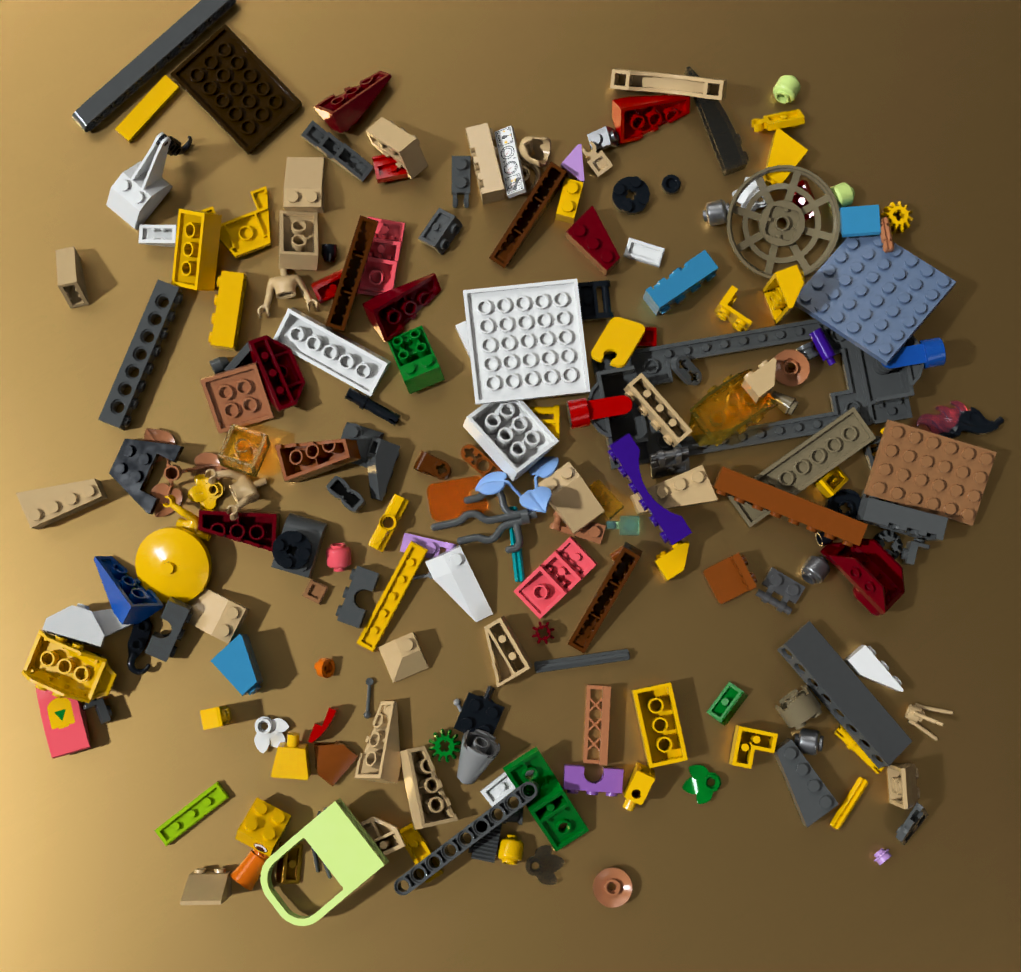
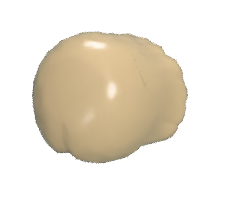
[518,136,551,168]

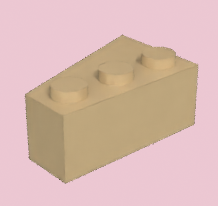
[365,117,428,179]
[484,616,533,688]

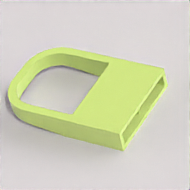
[260,798,389,926]

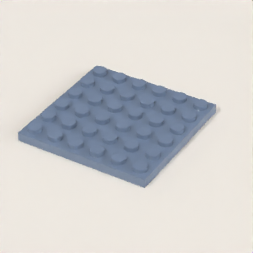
[794,235,956,366]

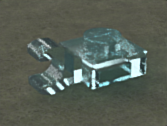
[606,516,639,536]

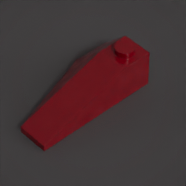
[314,71,391,133]

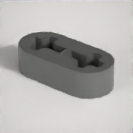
[670,355,702,386]

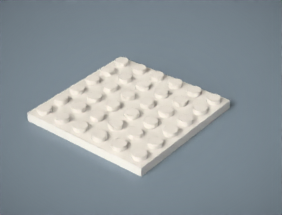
[463,279,590,405]

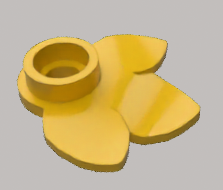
[187,474,224,510]

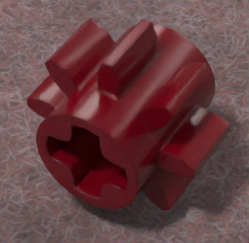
[532,621,555,644]

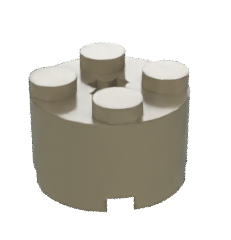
[775,685,822,730]

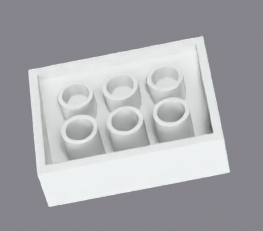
[463,400,559,482]

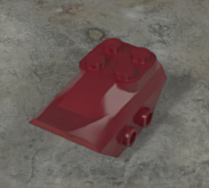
[820,538,905,616]

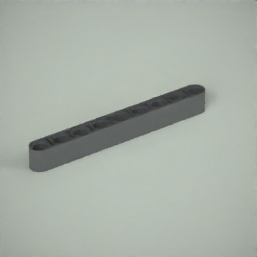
[394,780,540,895]

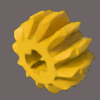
[880,201,913,234]

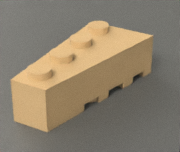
[466,123,506,204]
[630,465,718,515]
[16,479,108,530]
[400,746,458,830]

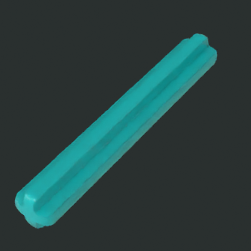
[509,506,525,582]

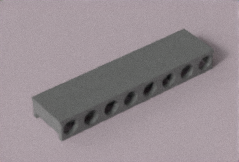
[777,621,912,769]

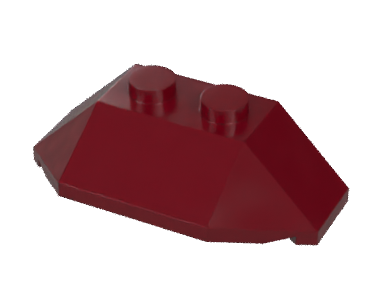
[248,335,306,412]

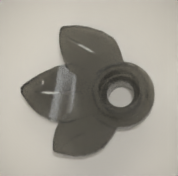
[525,845,565,885]

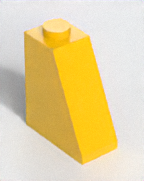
[763,128,808,190]

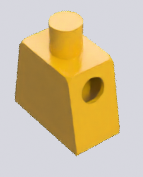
[271,732,311,780]
[623,762,655,812]

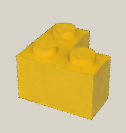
[729,725,778,769]

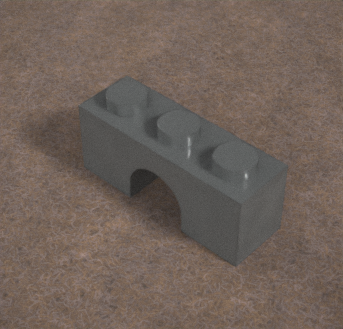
[336,566,381,629]
[145,597,193,662]

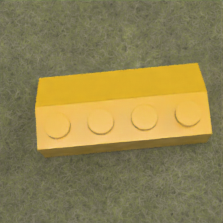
[171,209,222,291]
[762,265,805,325]

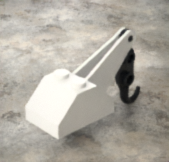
[106,132,192,230]
[42,603,152,675]

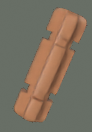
[880,217,894,253]

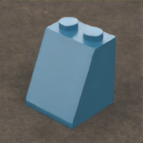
[211,634,263,696]

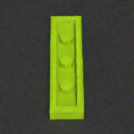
[154,782,230,846]

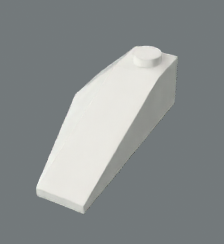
[425,545,493,622]

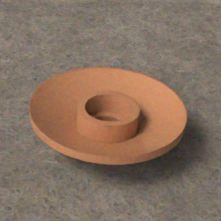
[775,349,810,386]
[593,867,632,908]

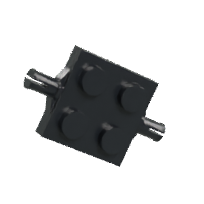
[453,685,505,735]

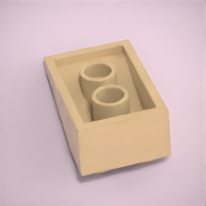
[283,157,325,213]
[279,210,318,270]
[538,462,605,534]
[188,588,250,644]
[887,763,920,809]
[180,868,232,905]

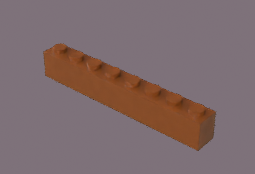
[713,466,868,548]

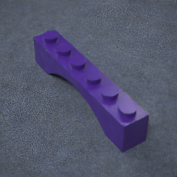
[607,433,692,545]

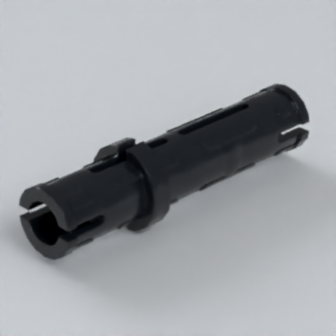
[345,388,401,426]

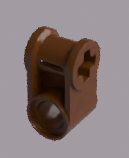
[413,451,452,480]

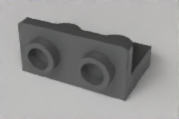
[418,208,462,255]

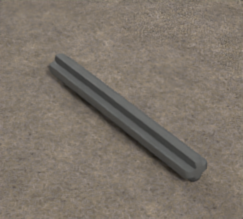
[534,649,630,673]

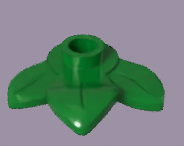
[682,765,721,804]

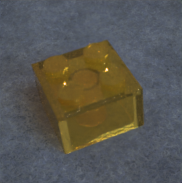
[217,423,270,477]

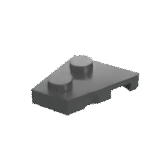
[896,802,928,845]

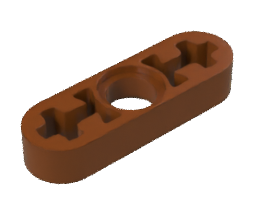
[461,444,507,480]

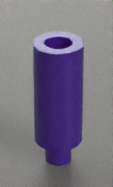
[809,328,836,366]

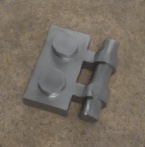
[649,446,690,479]
[755,567,805,615]

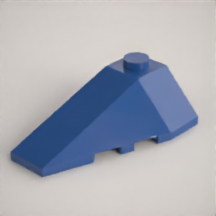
[94,556,164,625]

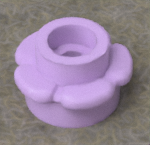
[874,848,892,865]

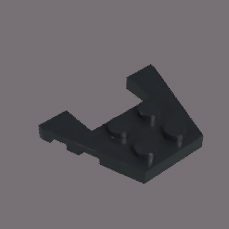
[109,439,184,515]

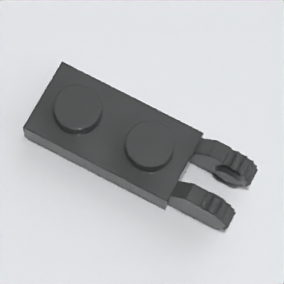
[451,156,471,208]

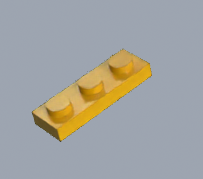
[399,822,444,883]

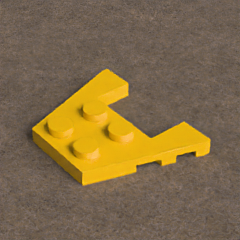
[201,186,271,258]

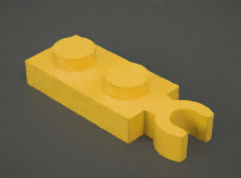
[751,109,805,132]

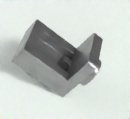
[587,126,619,152]

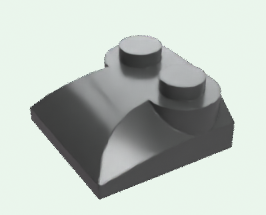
[341,422,384,468]

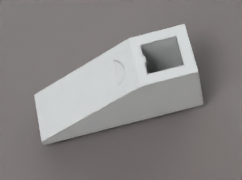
[844,645,904,692]

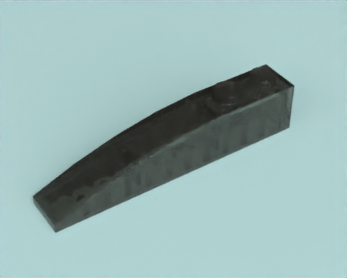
[684,66,749,176]

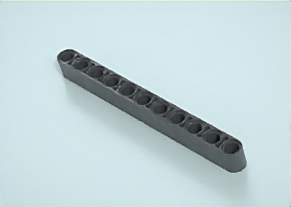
[72,0,236,132]

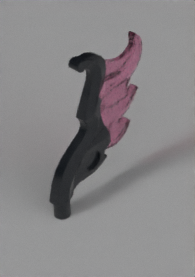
[916,401,1004,439]

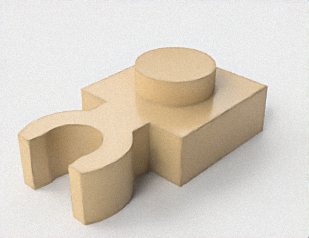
[582,141,613,177]

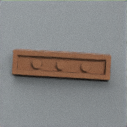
[583,685,611,766]

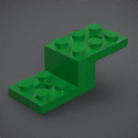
[503,747,589,852]

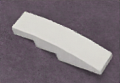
[138,224,177,247]

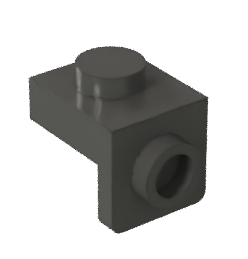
[901,538,930,566]
[82,698,112,725]

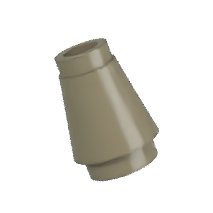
[769,391,799,415]

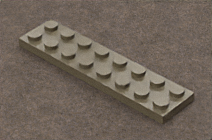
[727,407,876,527]

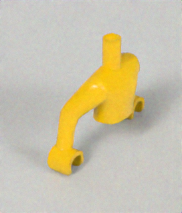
[163,495,211,541]

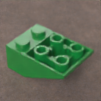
[387,326,445,394]

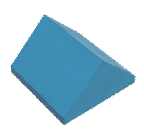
[839,205,881,237]

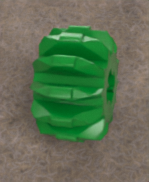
[428,729,461,762]

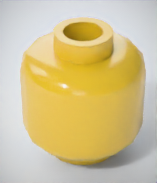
[497,835,524,865]

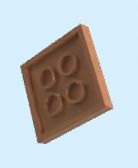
[200,362,274,434]

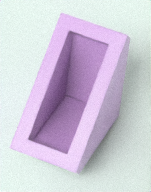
[560,144,585,186]

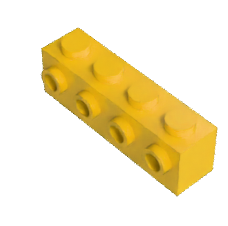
[208,271,247,351]

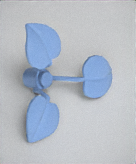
[475,456,559,513]

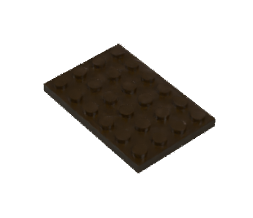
[170,24,302,154]

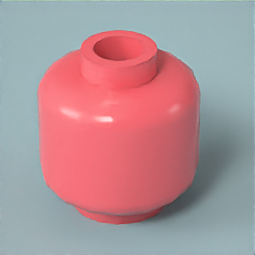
[326,543,352,572]

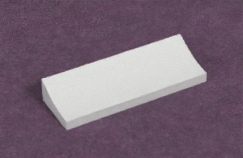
[273,307,391,397]

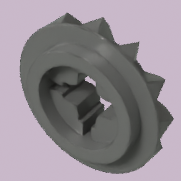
[873,530,903,559]

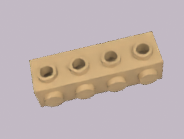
[624,373,692,447]

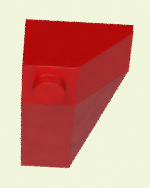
[612,95,690,143]

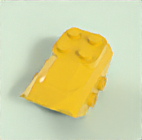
[22,630,117,703]

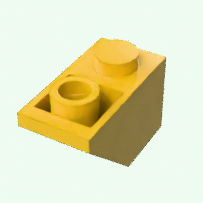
[653,540,689,581]
[200,705,232,730]

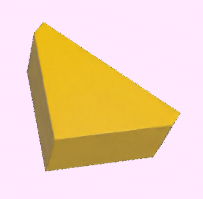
[814,466,849,499]

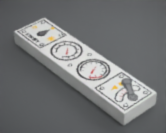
[494,126,527,198]

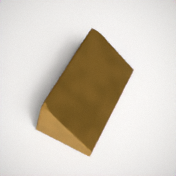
[276,842,303,884]

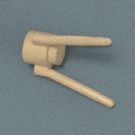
[905,703,954,741]

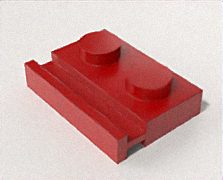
[372,155,408,183]

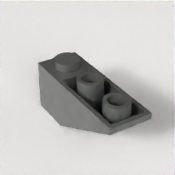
[366,438,400,501]

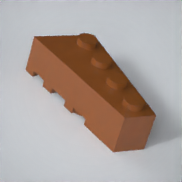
[275,439,361,483]

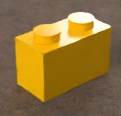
[555,178,584,224]

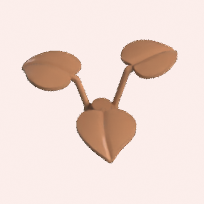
[144,428,228,517]

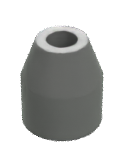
[209,357,229,374]

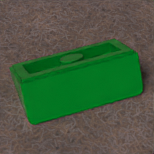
[707,681,748,726]

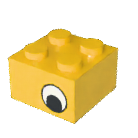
[235,798,292,857]

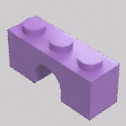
[563,764,624,797]

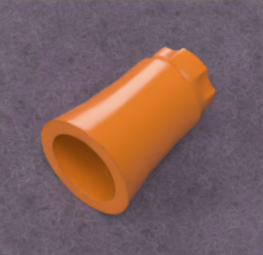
[230,849,269,891]

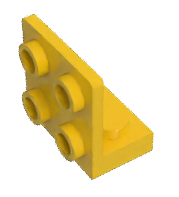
[714,285,753,332]

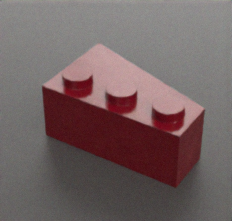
[565,205,620,276]

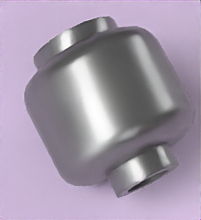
[703,199,729,226]
[801,556,830,584]
[794,728,824,755]

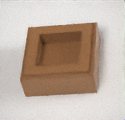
[302,579,329,605]

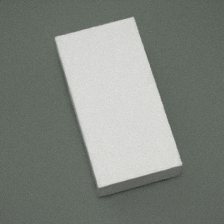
[623,238,665,268]

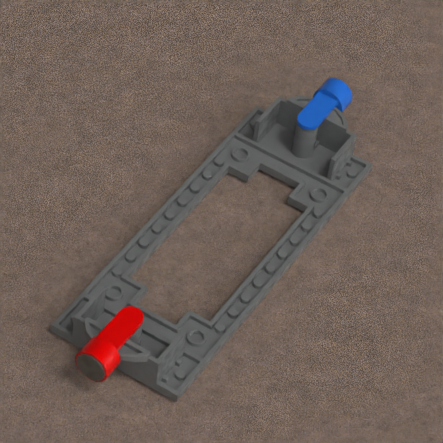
[566,319,946,470]

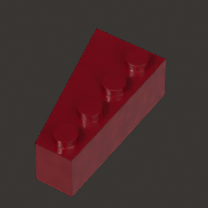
[198,509,280,552]

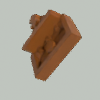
[314,741,358,787]

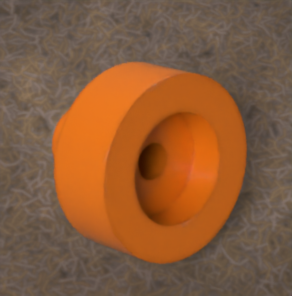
[314,658,335,678]

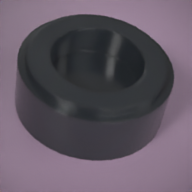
[661,175,681,195]

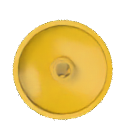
[135,527,212,603]

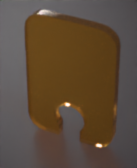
[427,476,487,521]

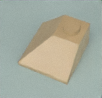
[378,632,429,683]

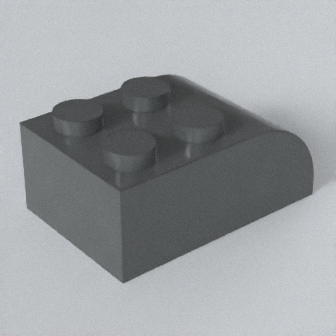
[271,513,328,579]

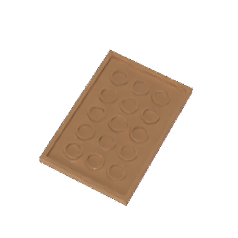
[864,419,997,526]

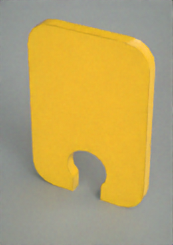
[591,317,645,368]

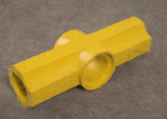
[368,494,409,552]

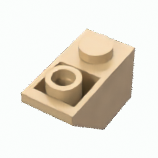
[741,358,777,403]

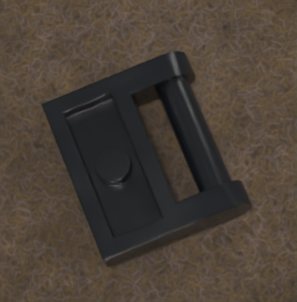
[578,280,614,322]

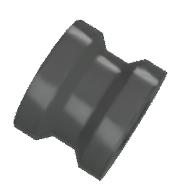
[795,341,819,361]

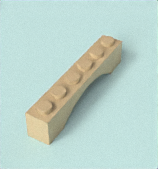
[610,68,728,100]

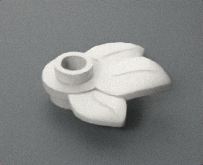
[732,177,767,212]
[254,716,289,753]

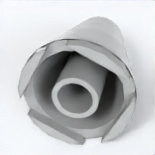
[457,729,500,784]

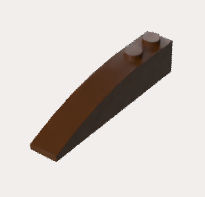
[489,162,568,269]
[326,215,379,332]
[568,542,643,653]

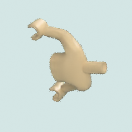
[257,269,319,318]
[205,469,267,520]

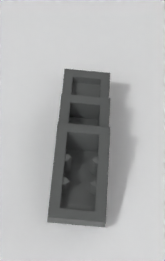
[301,120,374,182]

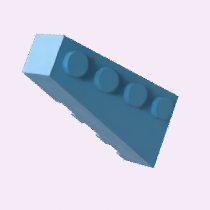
[643,250,719,316]

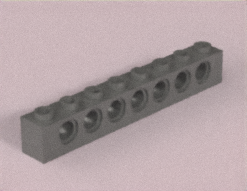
[98,280,183,430]

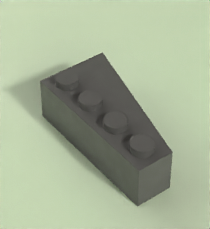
[856,495,948,541]
[774,738,839,828]

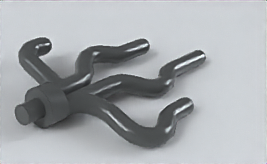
[430,490,538,554]

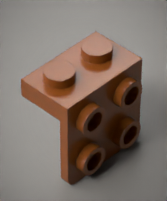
[703,552,757,604]

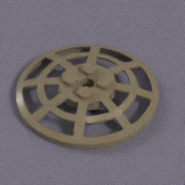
[727,165,840,279]

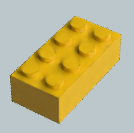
[631,682,688,768]

